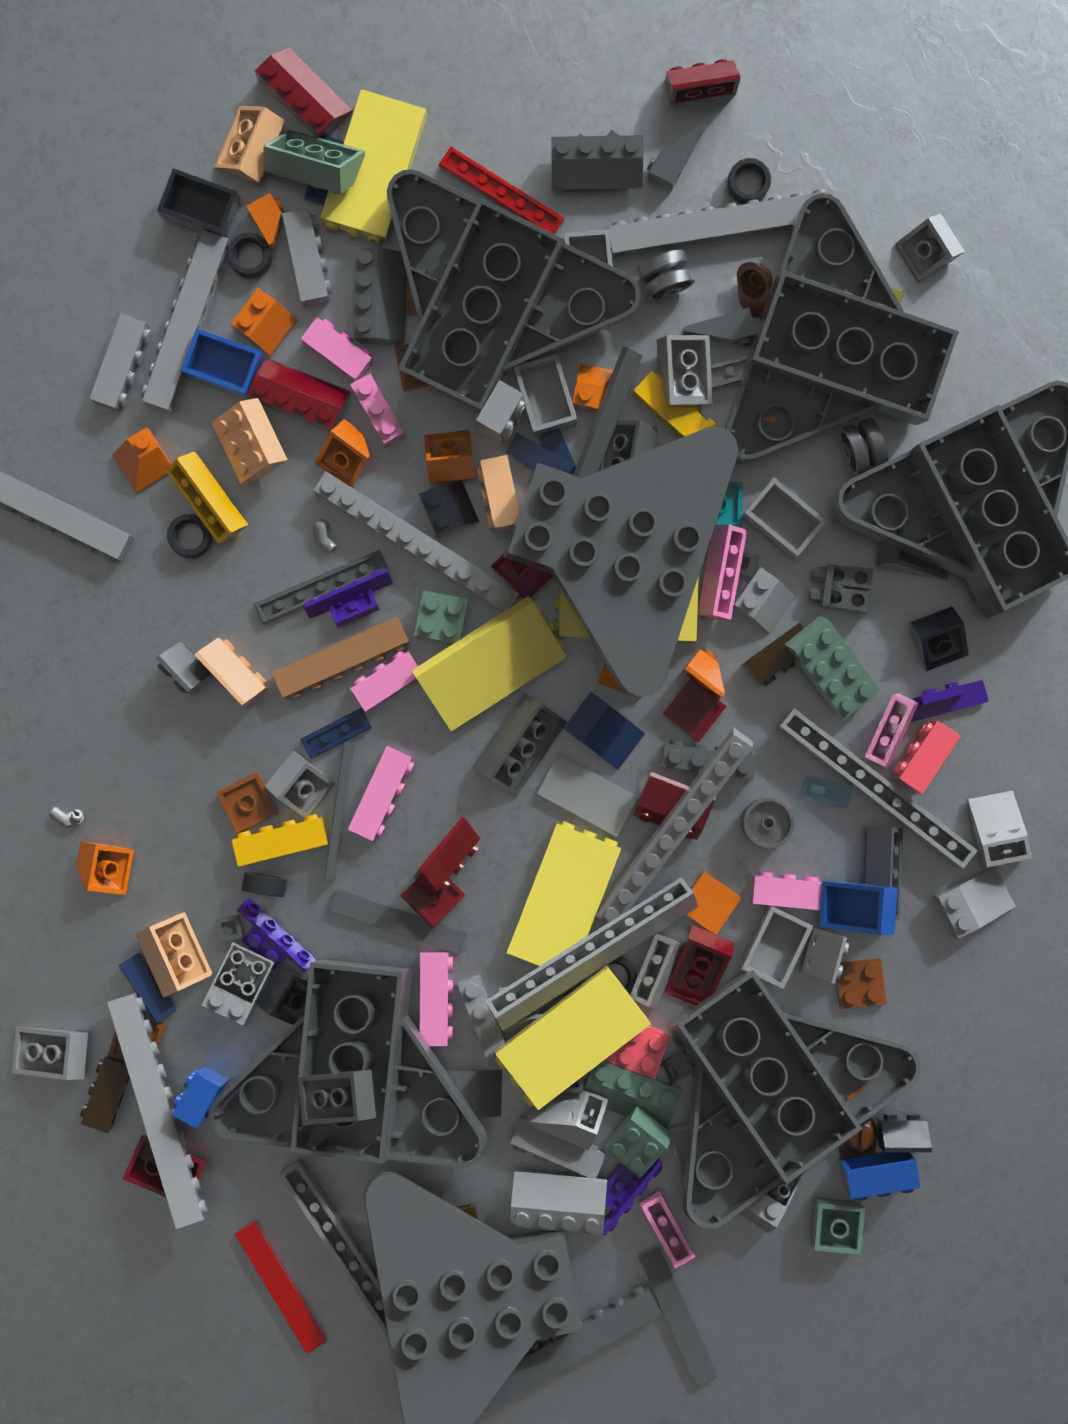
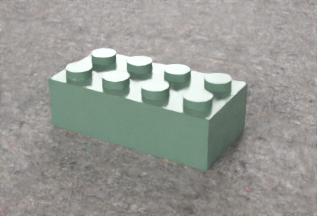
[784,616,880,720]

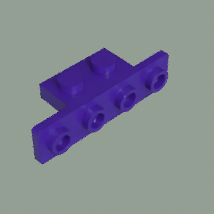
[303,569,393,628]
[910,680,988,723]
[237,898,316,972]
[603,1157,663,1235]

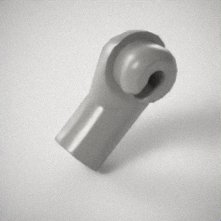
[313,519,337,554]
[49,807,84,828]

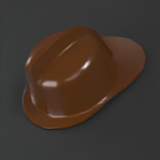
[737,262,773,316]
[839,1117,877,1158]

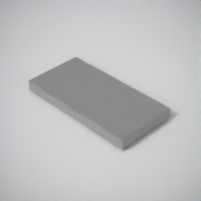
[537,753,639,837]

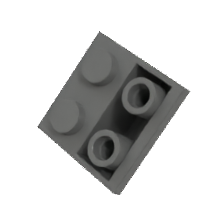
[156,641,214,695]

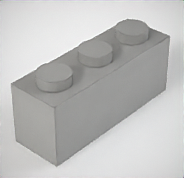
[630,934,684,1008]

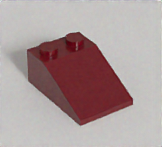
[664,925,735,1006]

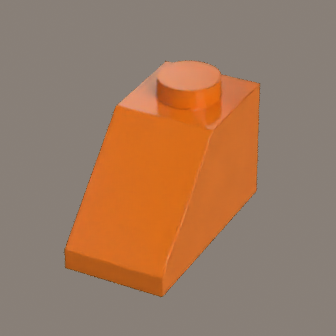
[247,193,284,251]

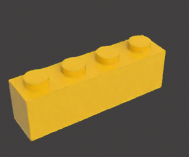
[632,371,718,438]
[165,451,248,544]
[232,814,329,867]

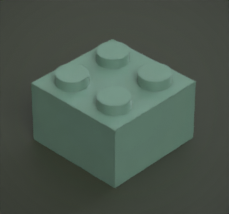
[414,590,469,645]
[604,1106,674,1178]
[811,1198,865,1255]

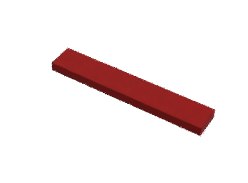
[439,146,565,234]
[235,1221,327,1354]

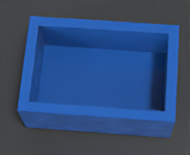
[181,328,264,399]
[819,881,898,935]
[172,1065,230,1129]
[839,1152,920,1201]

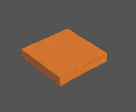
[686,871,742,935]

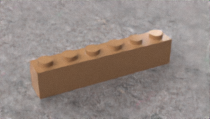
[272,616,410,701]

